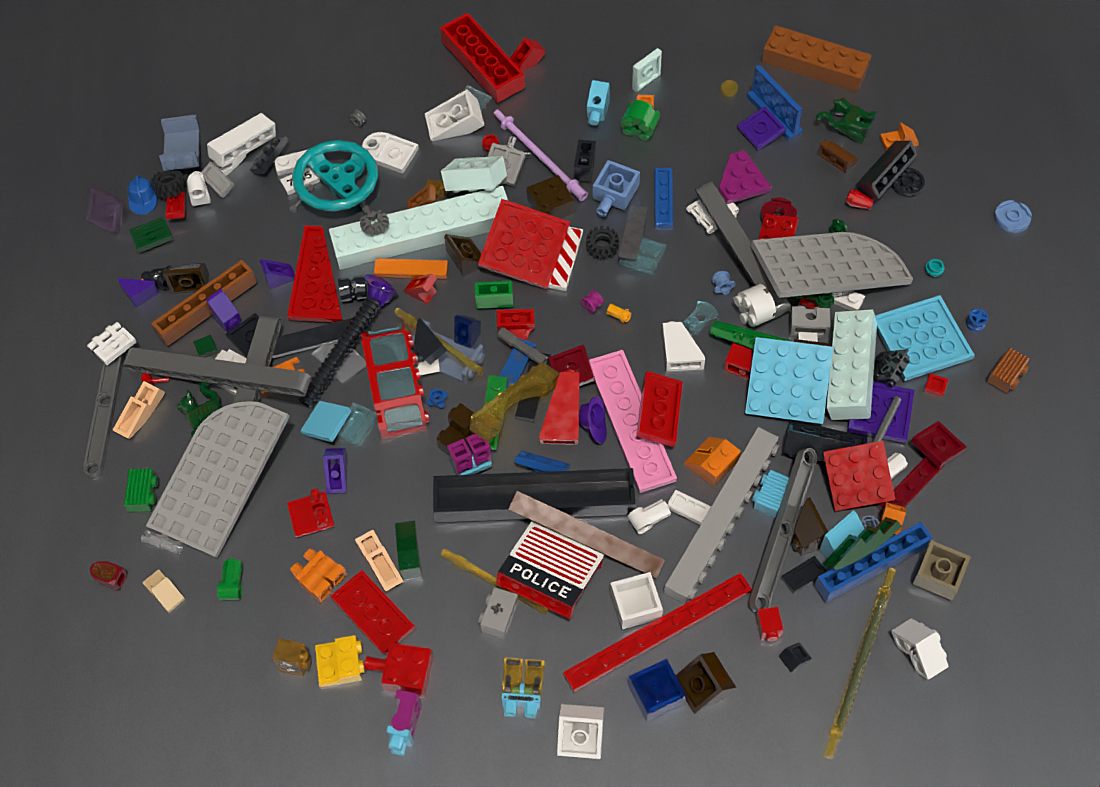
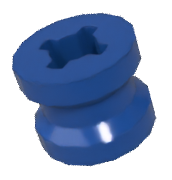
[966,308,988,332]

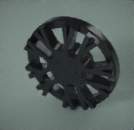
[891,167,925,197]

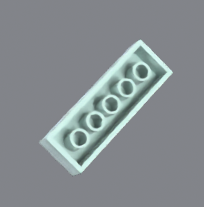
[827,310,877,420]

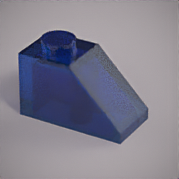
[454,315,481,349]

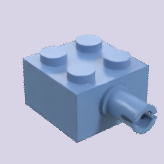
[593,160,640,216]

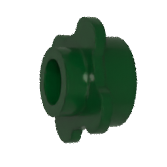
[829,219,847,233]

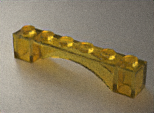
[470,362,560,442]

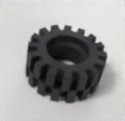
[151,170,186,199]
[586,226,619,261]

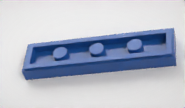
[655,168,673,229]

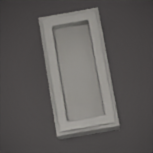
[202,162,235,198]

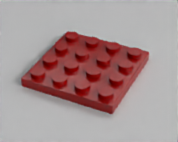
[478,198,570,289]

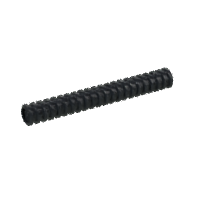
[298,297,380,408]

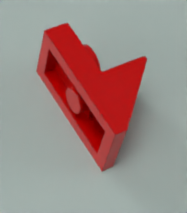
[403,274,437,303]

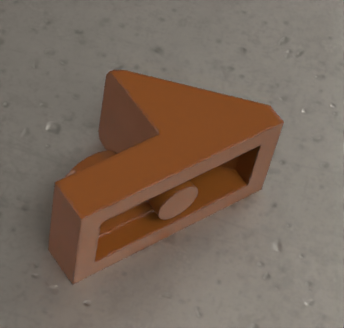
[407,183,436,209]

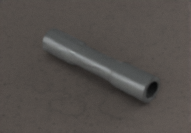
[497,327,548,367]

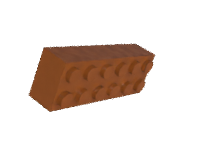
[762,25,871,92]

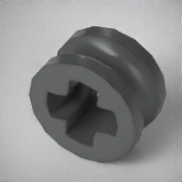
[349,109,366,127]

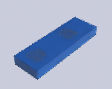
[500,338,536,392]

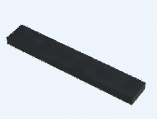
[272,318,371,359]

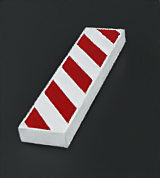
[548,227,583,291]

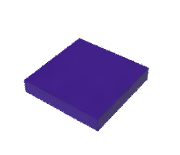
[737,106,786,151]

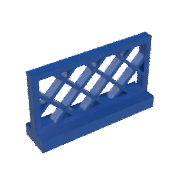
[746,65,803,141]

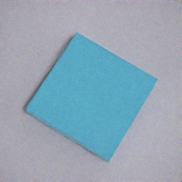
[300,401,351,442]

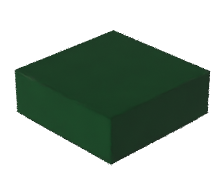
[193,335,218,358]

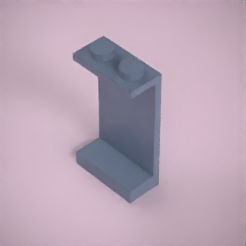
[159,114,200,171]
[405,320,485,384]

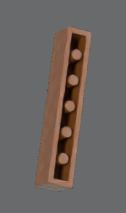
[151,260,257,346]

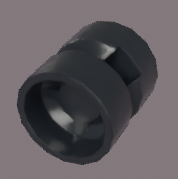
[338,275,367,302]

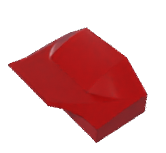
[497,309,535,340]

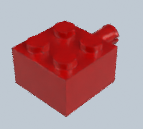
[364,642,434,697]

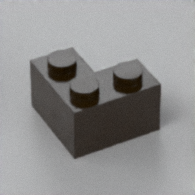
[436,403,480,457]

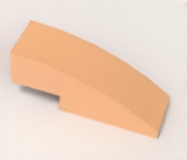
[113,381,165,439]
[355,530,403,592]

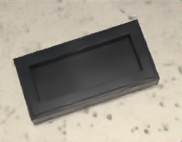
[781,555,827,594]

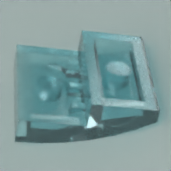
[619,237,667,275]

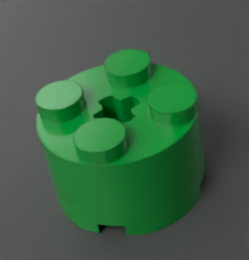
[620,100,660,141]

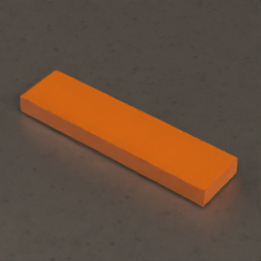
[374,258,448,279]

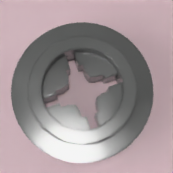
[360,209,389,235]

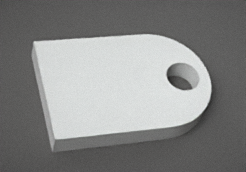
[362,132,419,174]

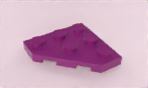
[718,150,772,204]

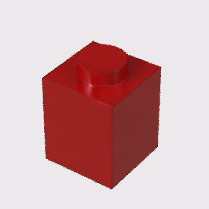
[756,607,784,642]

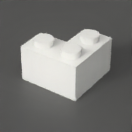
[891,618,949,680]

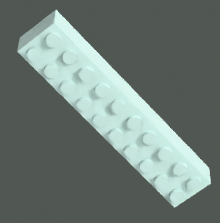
[329,186,508,270]

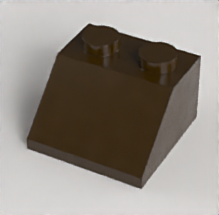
[673,652,737,714]

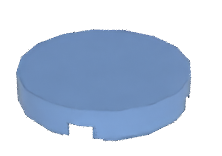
[994,200,1032,233]

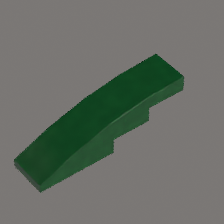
[822,517,902,570]

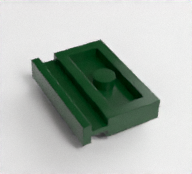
[129,217,173,253]

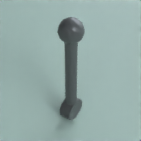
[289,184,314,213]

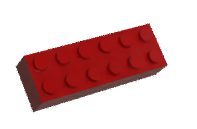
[440,13,525,103]

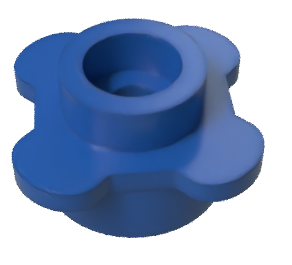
[427,389,448,408]

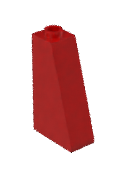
[539,369,580,445]

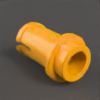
[607,303,632,323]

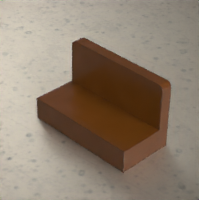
[818,140,858,173]

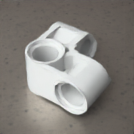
[187,171,211,207]

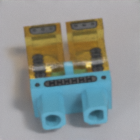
[501,658,545,718]

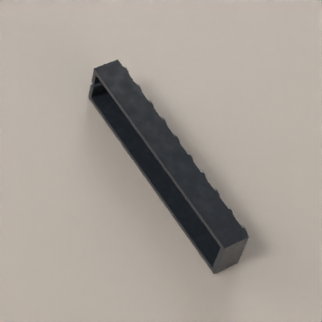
[433,468,636,522]

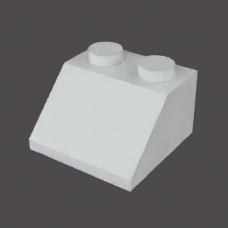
[557,704,604,759]

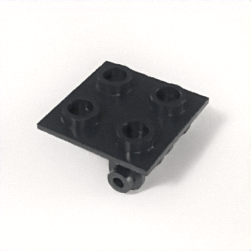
[873,349,910,387]

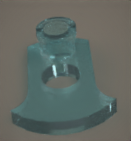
[683,301,719,335]

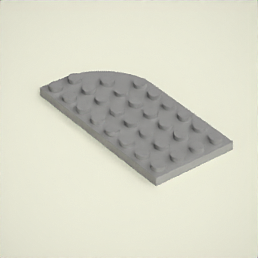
[751,232,913,298]
[146,401,290,558]

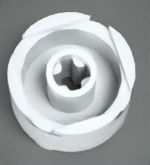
[734,284,776,327]

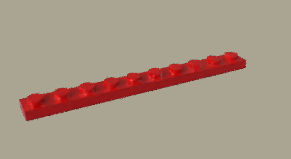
[563,573,752,692]

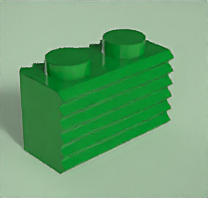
[475,280,513,309]
[124,468,159,512]

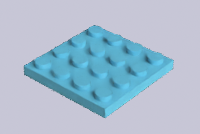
[875,295,975,381]
[745,337,833,424]

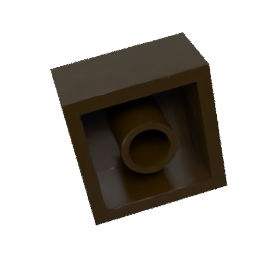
[527,175,574,219]

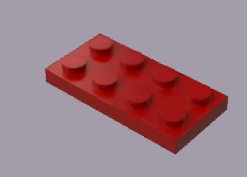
[637,371,683,447]
[330,570,416,656]

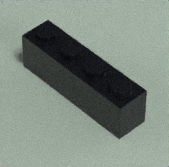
[855,141,918,199]

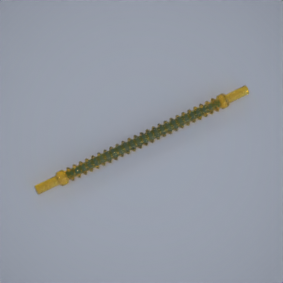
[824,568,896,759]

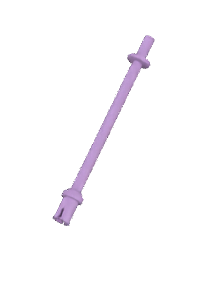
[494,109,588,201]

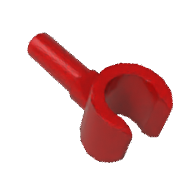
[141,373,169,385]

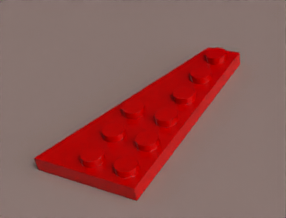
[287,225,342,323]

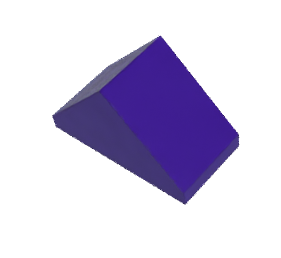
[260,259,295,289]
[118,278,159,308]

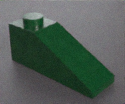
[395,520,422,580]

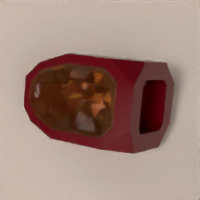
[90,561,127,590]

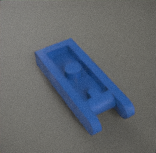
[514,451,570,472]

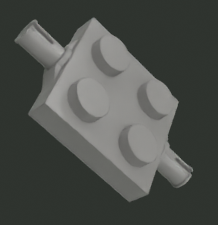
[488,136,526,187]

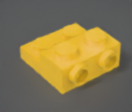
[315,635,365,688]

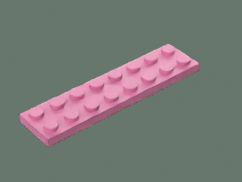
[590,350,677,493]

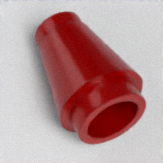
[845,189,874,210]

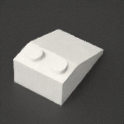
[425,90,484,141]

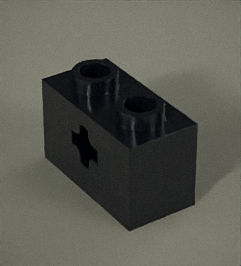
[574,139,596,182]

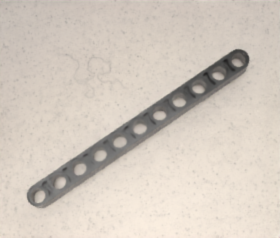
[123,347,312,396]

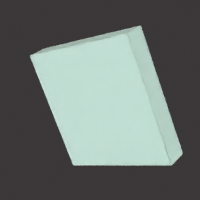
[632,48,662,92]

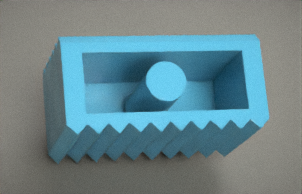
[752,469,789,518]

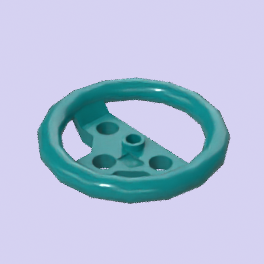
[292,140,379,212]

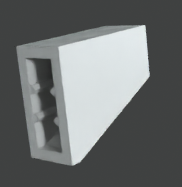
[662,321,705,372]

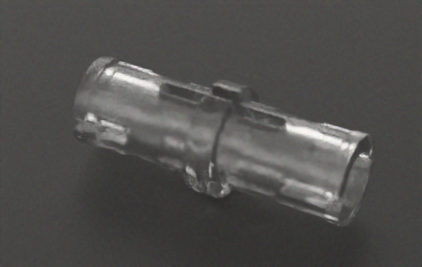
[141,530,183,555]

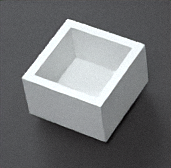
[610,572,663,630]

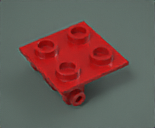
[758,214,799,240]
[287,489,335,538]

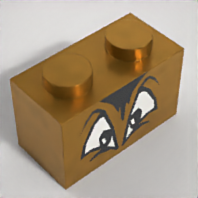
[272,638,311,677]

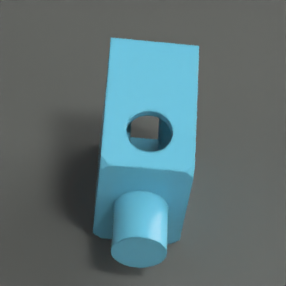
[587,80,610,126]

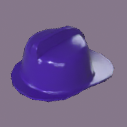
[364,274,398,307]
[579,397,607,443]

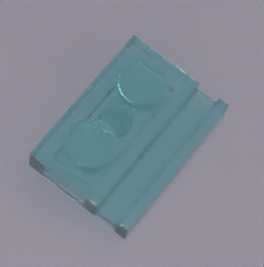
[336,402,377,447]

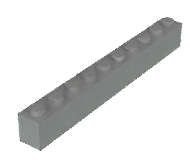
[664,427,780,604]

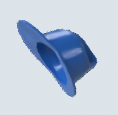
[128,175,157,215]

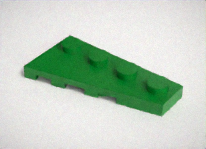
[710,320,787,349]

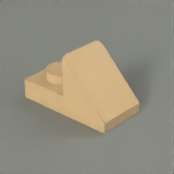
[142,569,185,613]

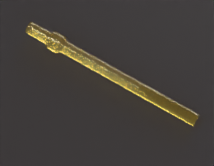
[394,308,484,375]
[441,549,549,615]

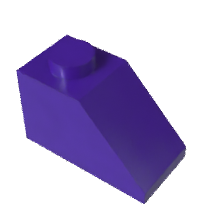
[206,289,242,333]
[323,448,347,493]

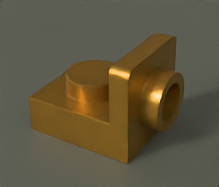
[426,179,450,200]

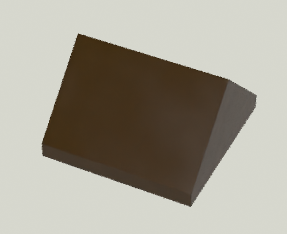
[444,234,482,277]

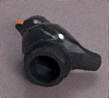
[141,265,172,289]

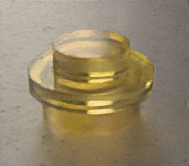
[721,80,738,97]

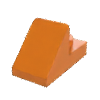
[879,122,919,151]

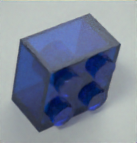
[628,659,687,722]

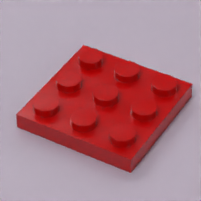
[823,441,895,511]

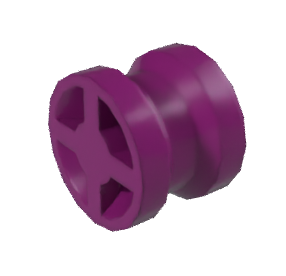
[581,290,604,313]

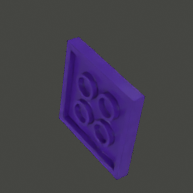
[847,382,915,443]

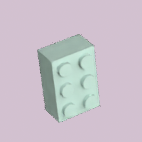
[441,156,507,193]

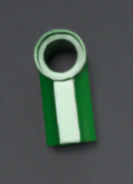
[217,559,242,600]

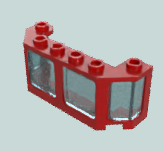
[361,324,430,439]

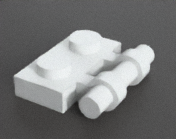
[87,322,137,365]

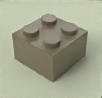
[913,540,971,601]

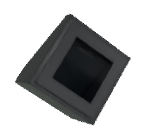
[779,642,812,672]

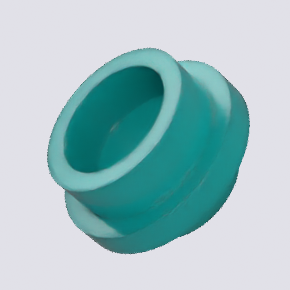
[925,259,944,277]

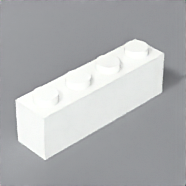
[207,113,276,168]

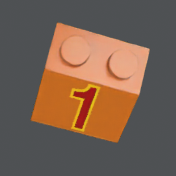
[684,437,741,488]

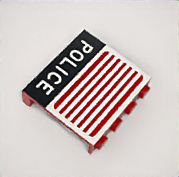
[496,521,604,619]

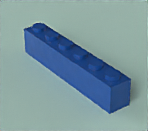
[815,522,933,603]

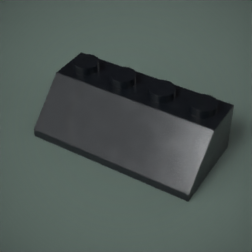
[784,420,867,462]

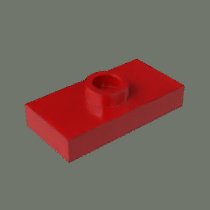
[165,191,186,220]

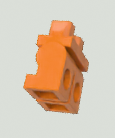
[290,548,347,604]

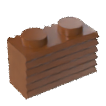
[987,347,1029,393]

